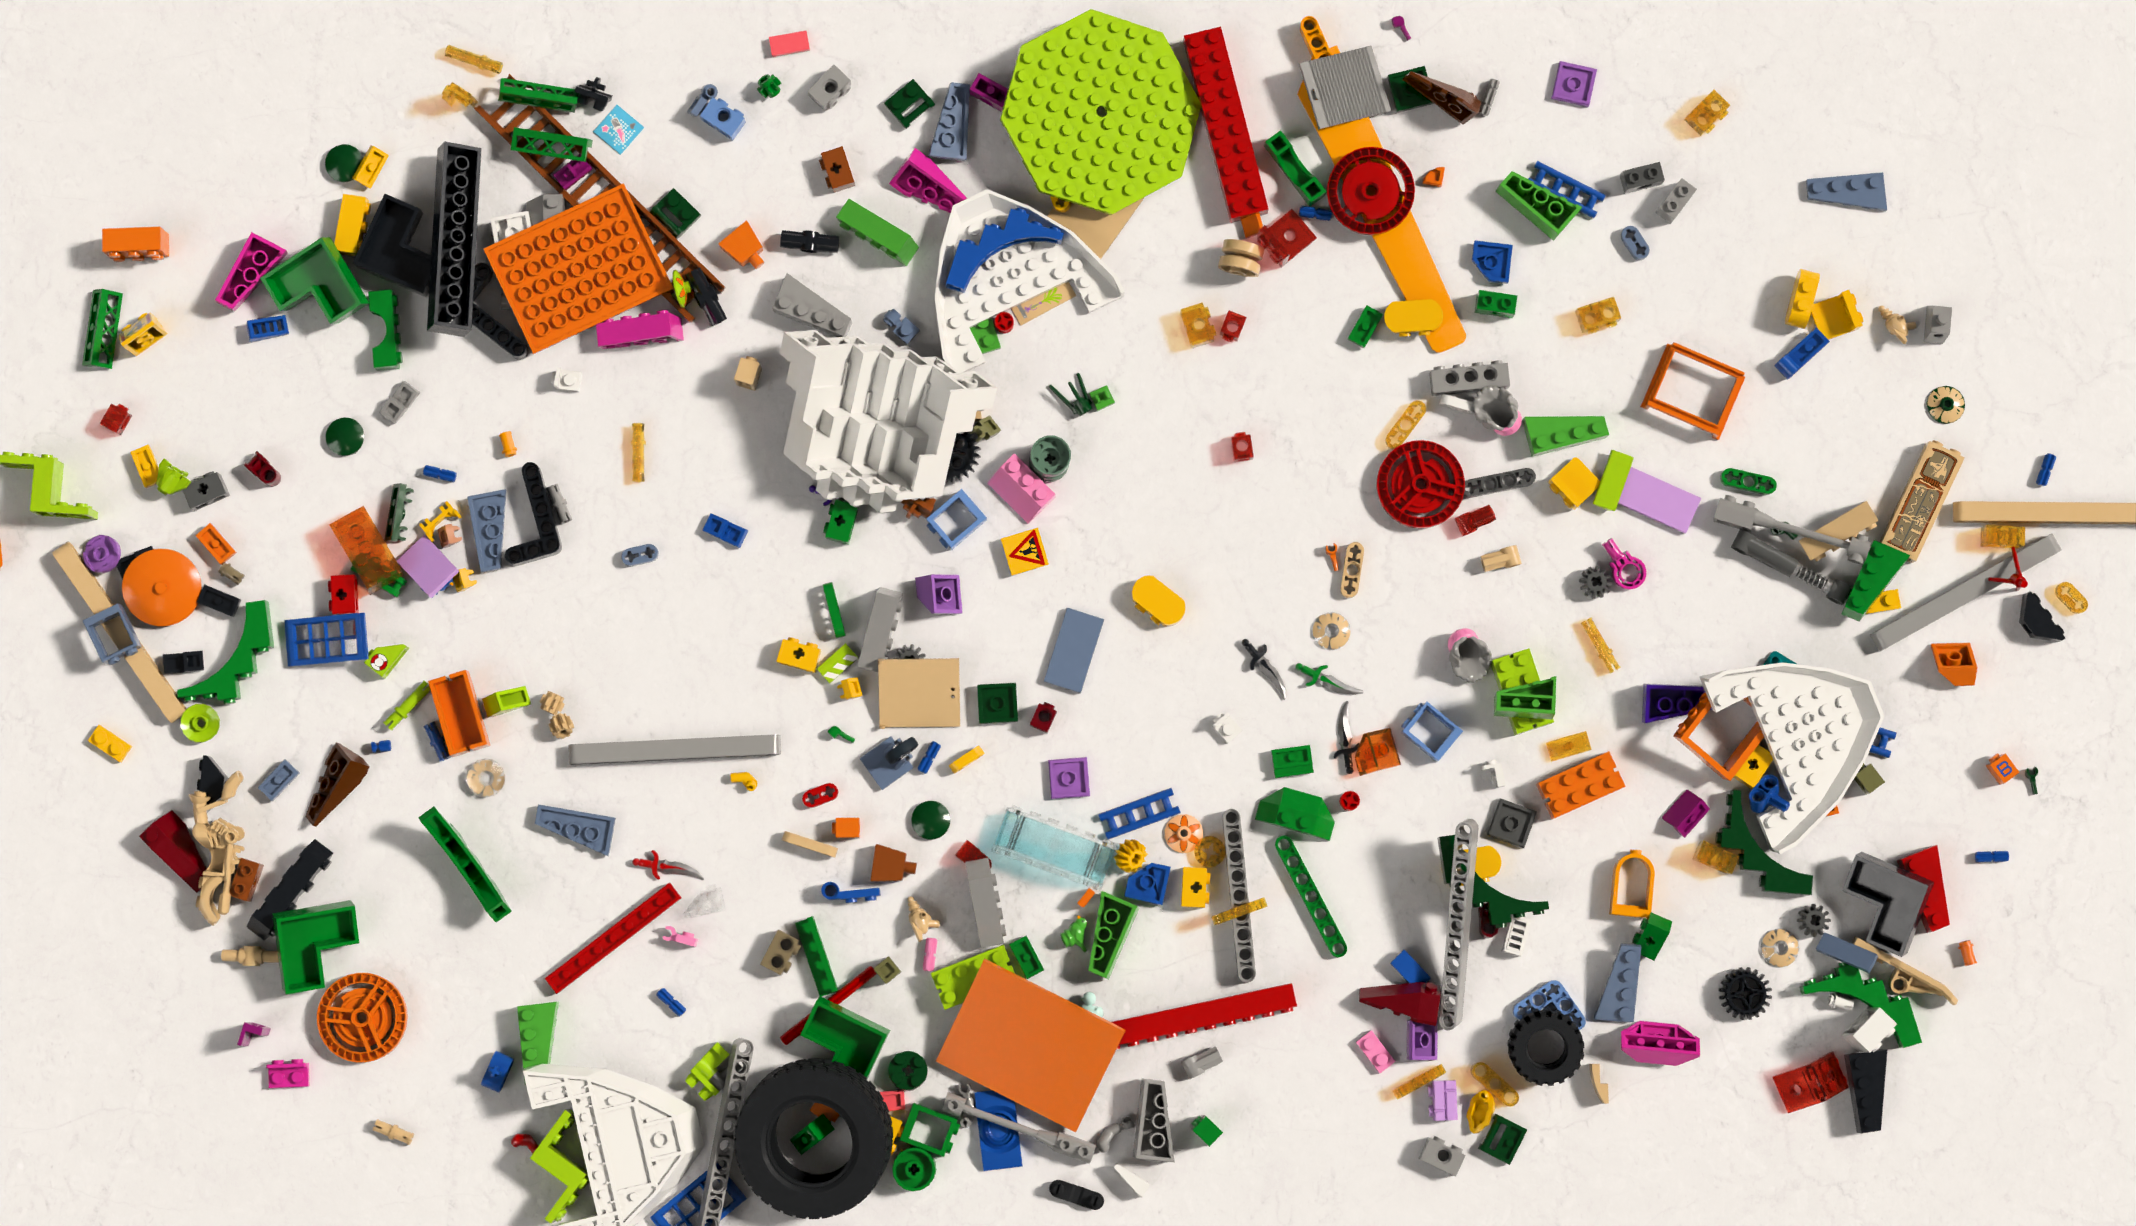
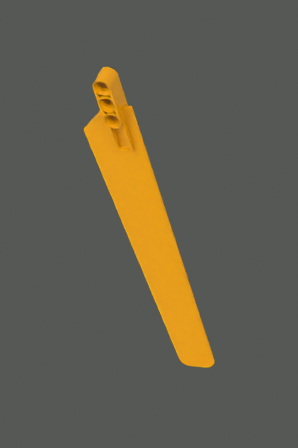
[1297,16,1466,353]

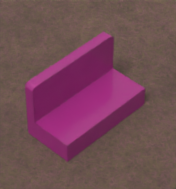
[1662,790,1710,838]
[237,1022,271,1046]

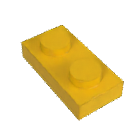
[352,145,389,189]
[130,445,159,488]
[1866,589,1901,614]
[88,725,132,763]

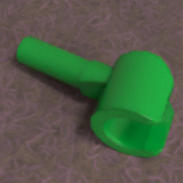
[828,726,855,743]

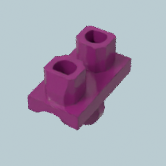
[553,154,592,191]

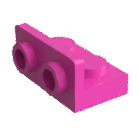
[266,1059,310,1088]

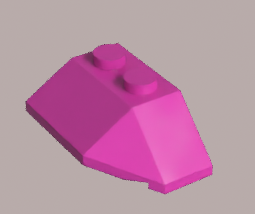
[1621,1021,1700,1066]

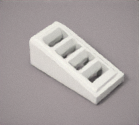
[1502,914,1531,957]
[1114,1163,1150,1198]

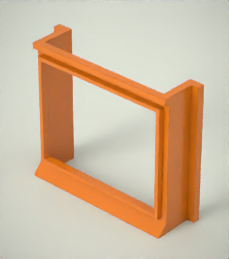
[1640,342,1745,440]

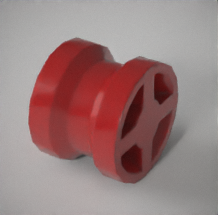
[995,312,1014,334]
[1339,791,1360,811]

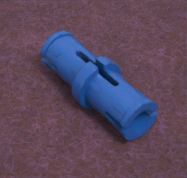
[424,721,451,762]

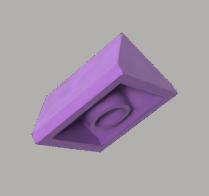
[1407,1020,1438,1060]

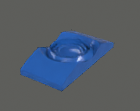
[974,1090,1023,1171]

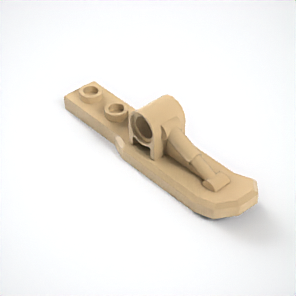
[1852,936,1958,1005]

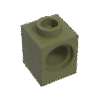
[1854,763,1885,795]
[874,956,902,984]

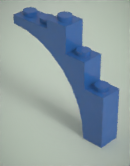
[946,208,1064,293]

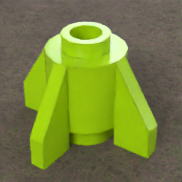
[156,458,191,495]

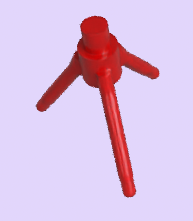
[1988,546,2028,591]

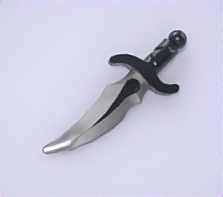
[1242,639,1286,700]
[1334,701,1360,774]

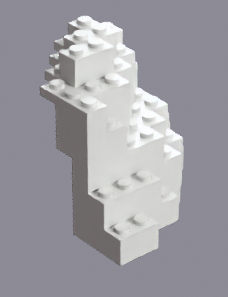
[780,330,997,514]

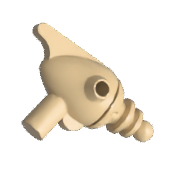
[1878,306,1916,344]
[908,896,940,942]

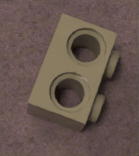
[760,929,801,975]

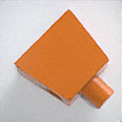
[718,220,764,269]

